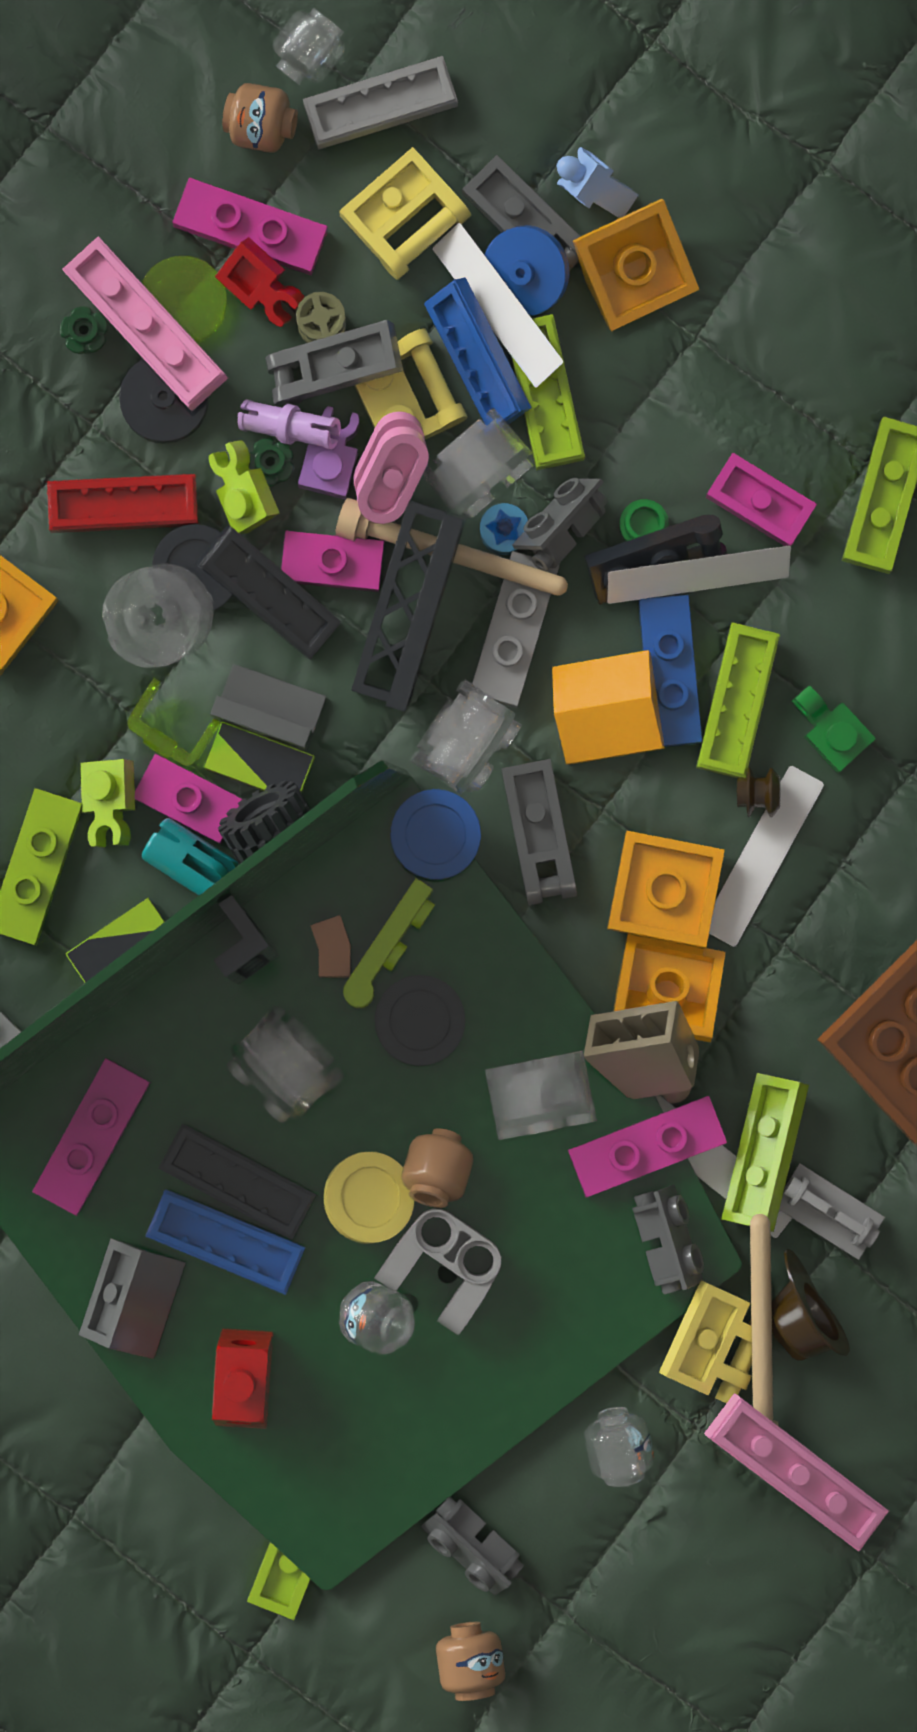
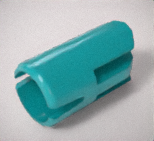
[142,818,239,896]

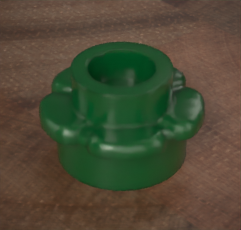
[60,306,108,354]
[248,438,294,487]

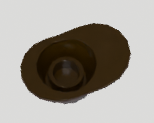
[772,1249,850,1361]

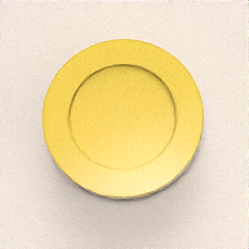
[323,1152,414,1244]

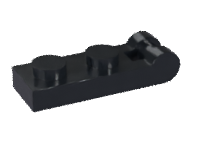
[584,514,728,605]

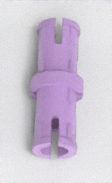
[237,399,341,450]

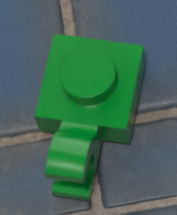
[791,685,876,773]

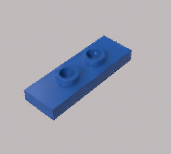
[424,277,532,433]
[638,595,702,747]
[146,1189,306,1295]

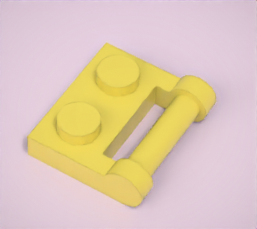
[339,147,472,280]
[354,328,468,439]

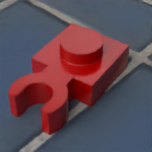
[215,237,305,327]

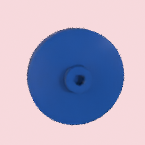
[485,225,569,316]
[391,789,481,880]

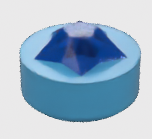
[480,503,528,555]

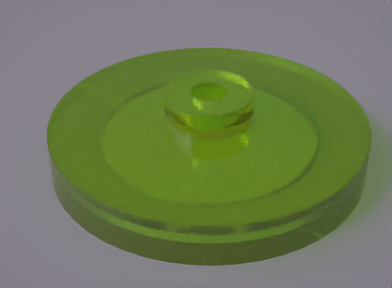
[141,256,227,343]

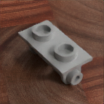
[779,1163,885,1260]

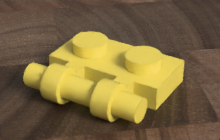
[659,1280,752,1404]

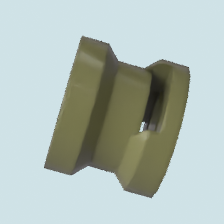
[296,292,346,343]

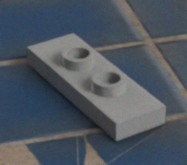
[303,56,458,150]
[470,551,559,708]

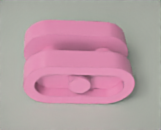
[353,412,429,524]

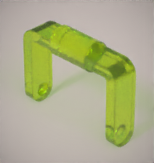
[127,678,221,766]

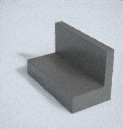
[210,664,327,753]
[79,1238,186,1359]

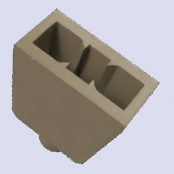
[583,1001,699,1103]

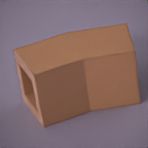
[310,915,351,978]

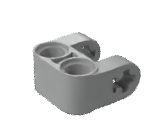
[374,1208,501,1335]

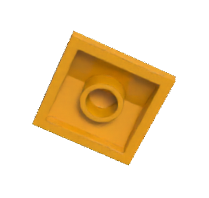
[573,199,700,331]
[552,650,665,765]
[613,934,726,1043]

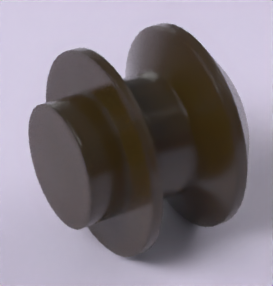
[737,768,781,817]

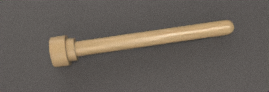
[336,498,568,596]
[750,1214,778,1426]

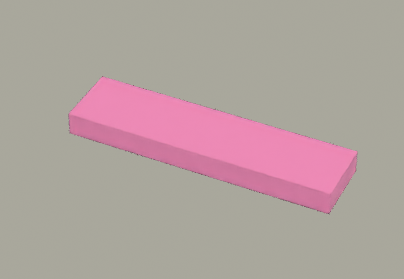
[62,236,228,412]
[704,1393,889,1551]

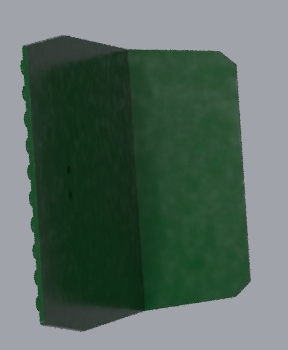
[0,760,742,1590]

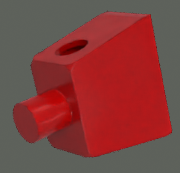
[212,1328,273,1429]

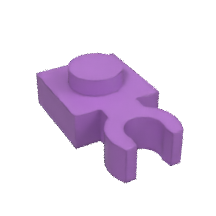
[298,406,359,500]

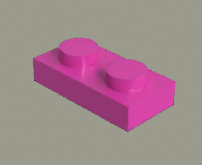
[705,453,817,547]

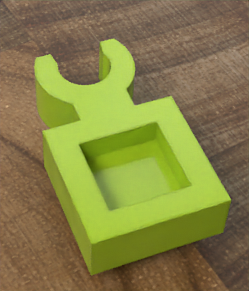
[209,440,280,534]
[81,759,135,848]

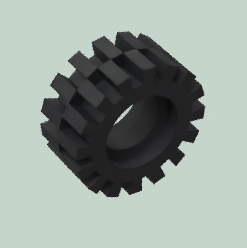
[218,781,311,864]

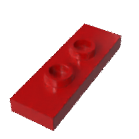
[47,474,199,533]

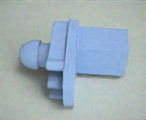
[557,147,638,218]

